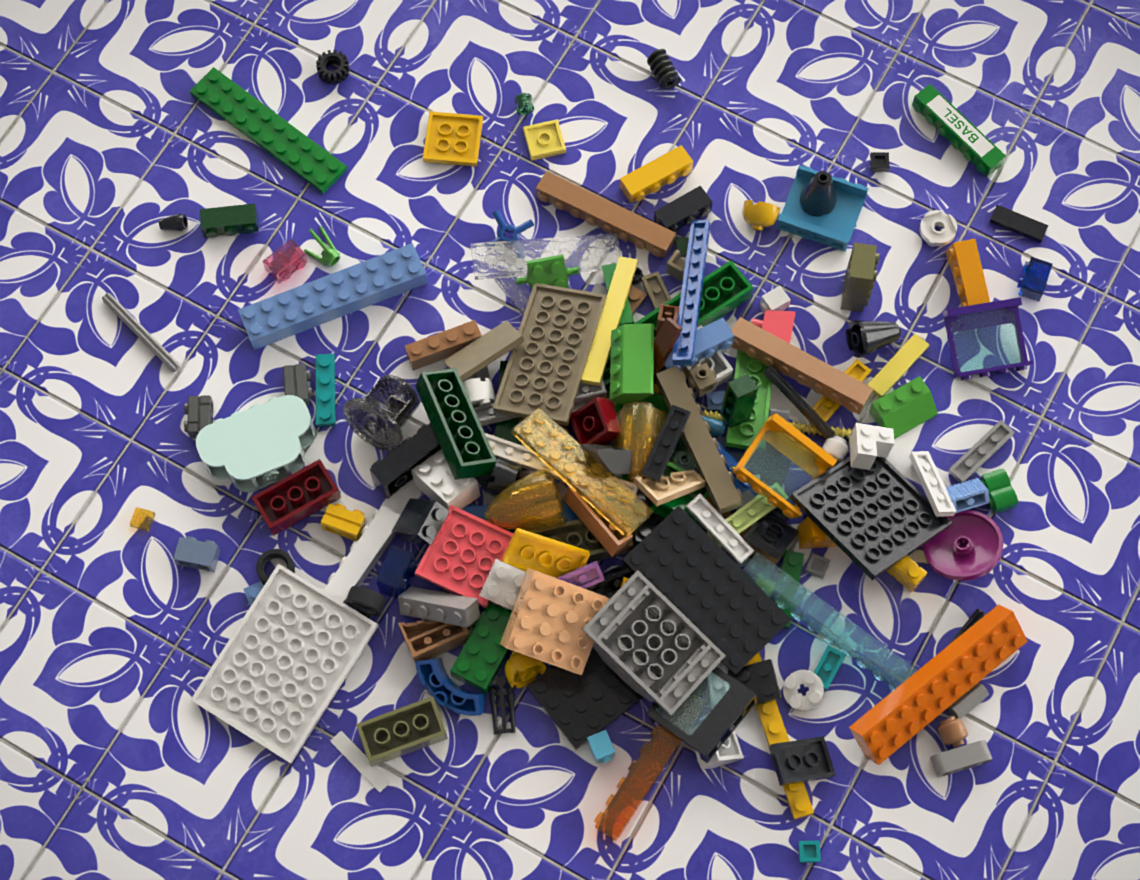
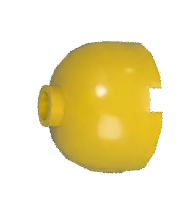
[742,200,780,231]
[505,652,546,688]

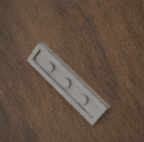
[948,420,1015,483]

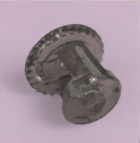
[343,375,420,452]

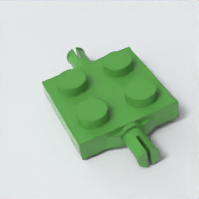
[516,254,579,292]

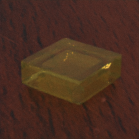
[129,507,155,532]

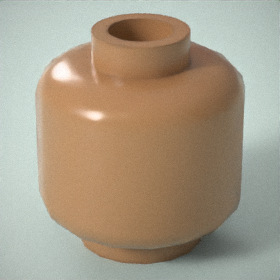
[938,716,968,748]

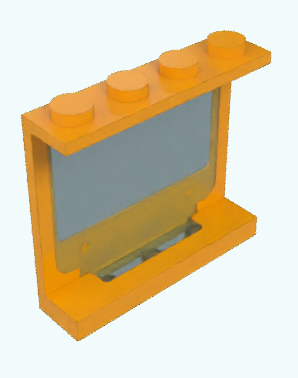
[732,413,837,519]

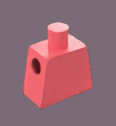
[751,310,796,343]

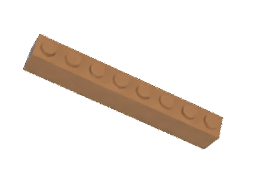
[536,171,676,258]
[731,317,873,415]

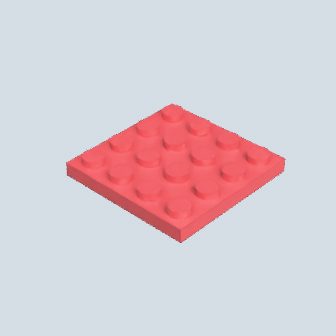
[415,505,514,608]

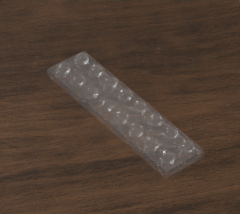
[471,233,621,280]

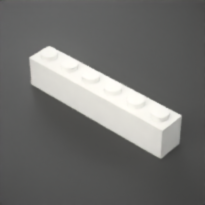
[321,505,400,605]

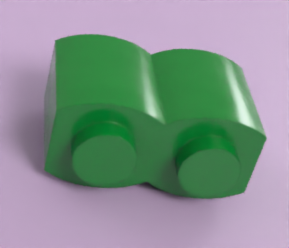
[980,468,1019,514]

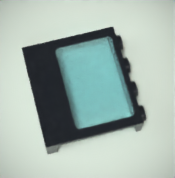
[648,666,758,763]

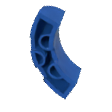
[415,657,485,716]

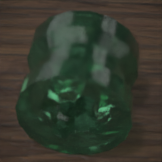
[514,93,534,115]

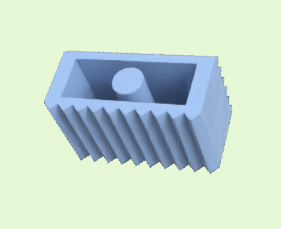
[946,478,989,514]

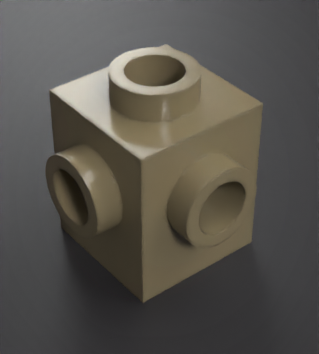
[687,363,717,397]

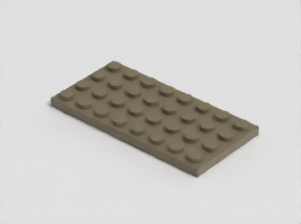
[493,283,607,426]

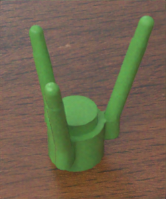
[304,226,340,267]

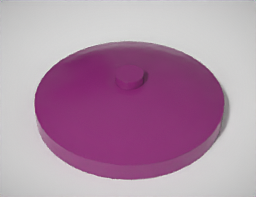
[923,510,1003,581]

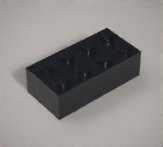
[370,423,441,499]

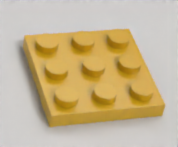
[423,111,483,167]

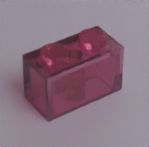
[263,239,308,284]

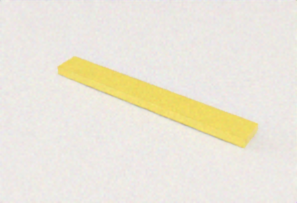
[581,256,638,386]

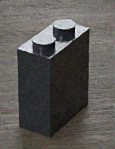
[391,498,450,545]

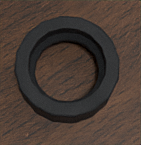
[256,549,295,584]
[345,586,386,616]

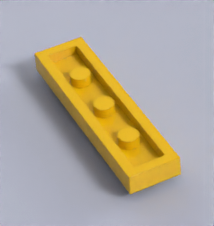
[812,359,871,422]

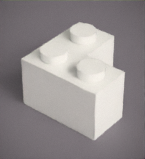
[849,423,894,470]

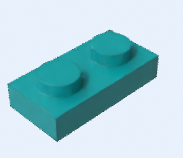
[813,645,846,691]

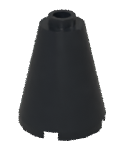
[800,171,836,217]
[846,320,901,358]

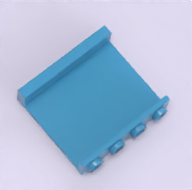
[776,165,869,252]

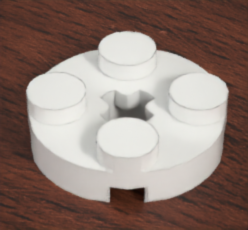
[919,210,957,247]
[783,670,824,710]

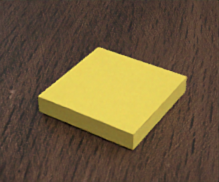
[523,119,566,161]

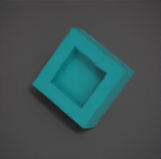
[798,841,821,863]

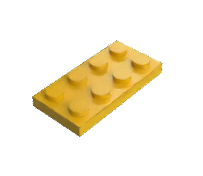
[502,528,590,578]

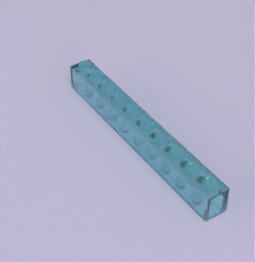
[743,552,918,690]

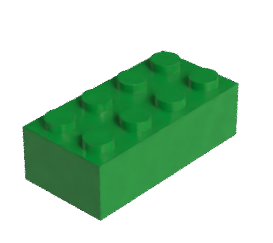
[450,602,511,695]

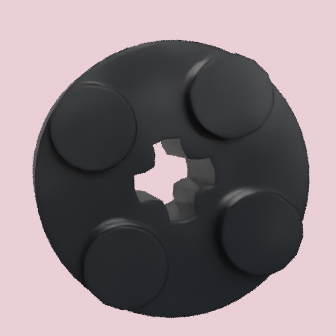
[483,455,523,500]

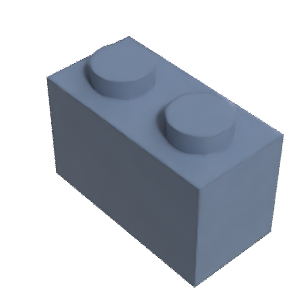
[173,536,221,572]

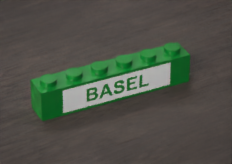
[912,84,1006,177]

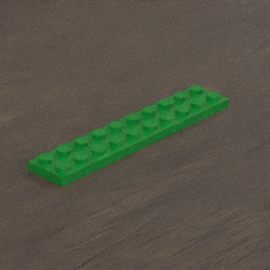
[190,67,347,194]

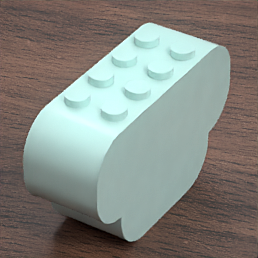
[196,395,315,493]

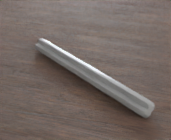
[102,293,180,372]

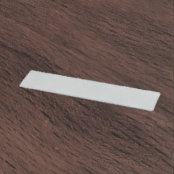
[330,731,390,792]

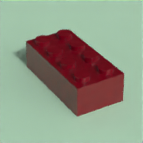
[252,459,341,536]

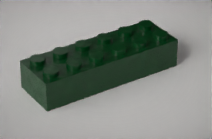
[415,368,497,480]

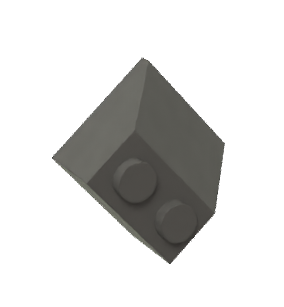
[578,444,632,477]

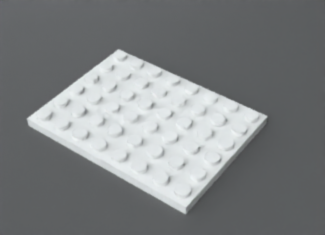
[191,563,379,764]

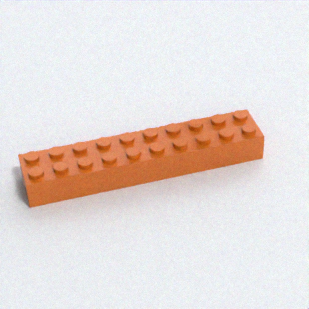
[849,604,1028,765]

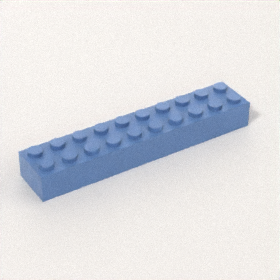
[238,243,428,350]

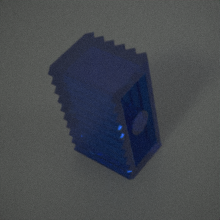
[1017,256,1053,302]

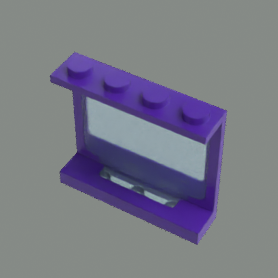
[943,297,1033,381]

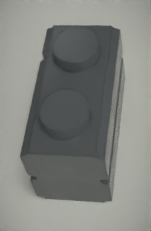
[283,364,313,406]
[184,395,213,439]

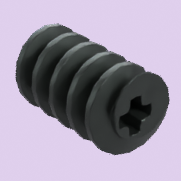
[647,48,681,90]

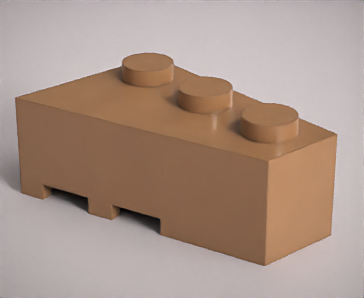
[398,620,470,662]

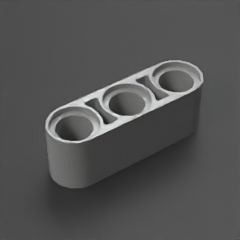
[930,740,993,777]

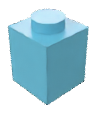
[587,730,616,764]

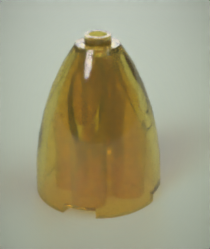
[613,402,668,483]
[484,467,567,531]

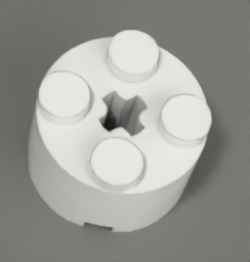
[462,378,496,408]

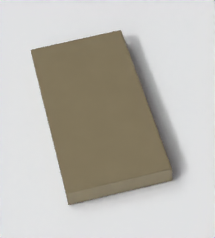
[444,320,525,382]

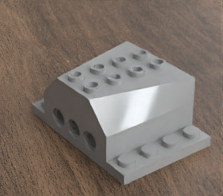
[581,570,726,715]

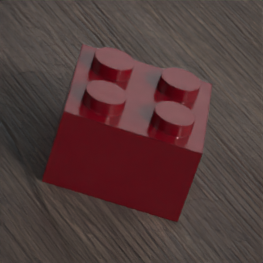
[570,397,623,445]

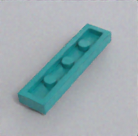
[315,354,336,427]

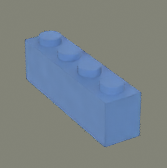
[662,318,734,371]

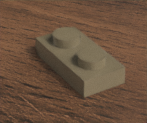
[641,271,671,310]

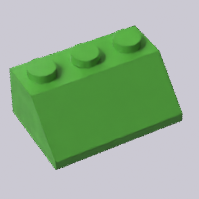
[869,376,938,439]

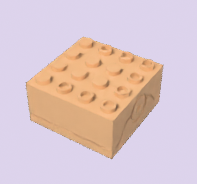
[500,568,610,675]

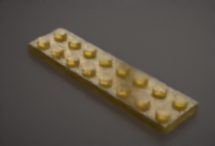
[511,408,653,537]

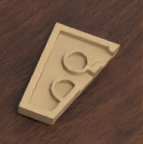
[634,470,705,506]

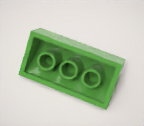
[610,324,654,406]

